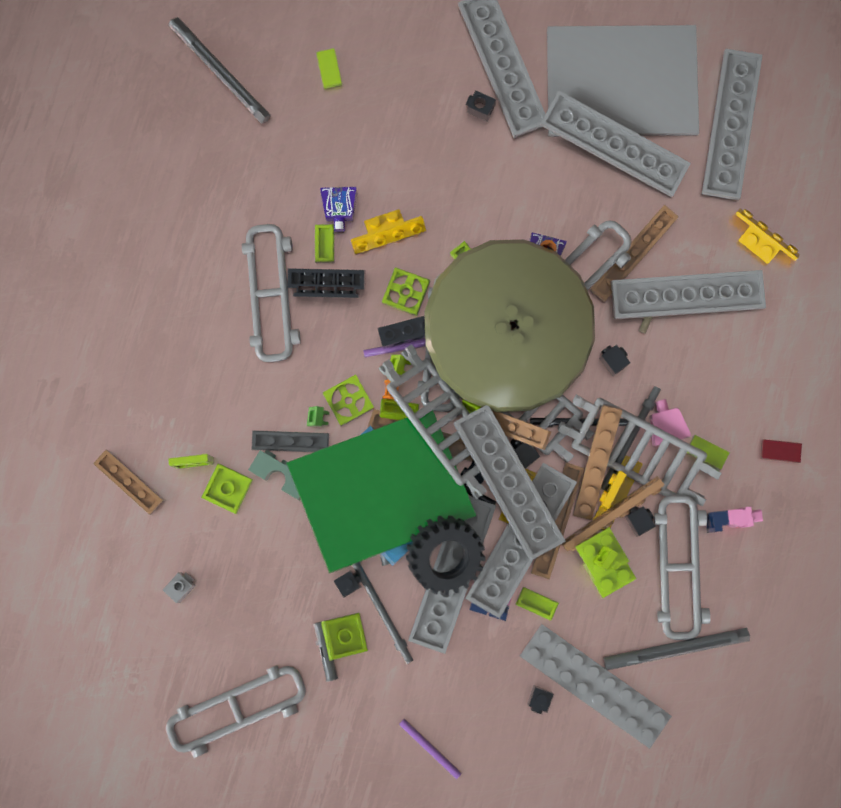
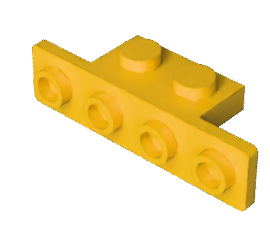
[736,208,800,264]
[351,209,426,254]
[593,456,643,530]

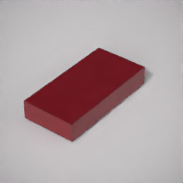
[761,439,802,463]

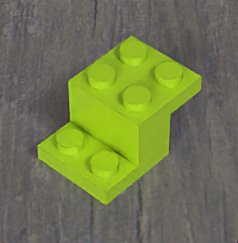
[575,527,636,598]

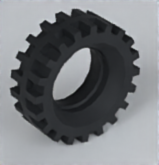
[406,515,485,595]

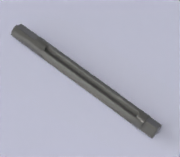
[168,17,271,124]
[603,628,750,670]

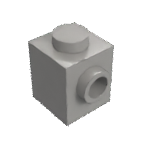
[163,572,196,603]

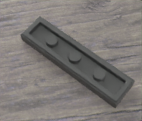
[251,430,329,452]

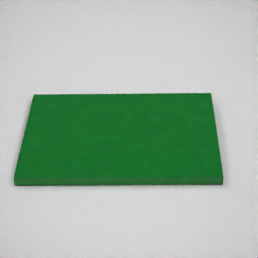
[286,410,476,574]

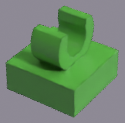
[307,406,330,427]

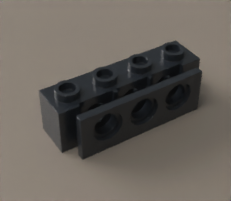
[287,268,365,298]

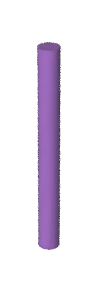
[363,339,426,357]
[399,719,462,779]

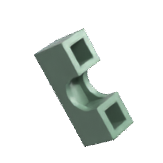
[248,449,300,501]

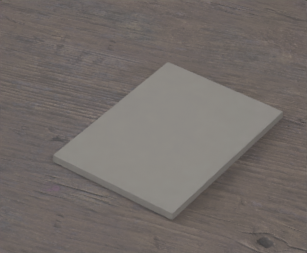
[547,25,699,136]

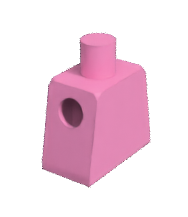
[649,399,691,447]

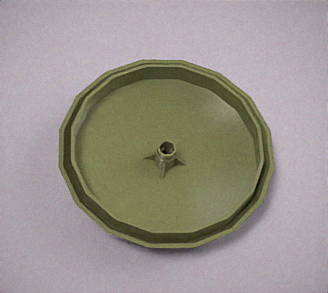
[424,239,595,412]

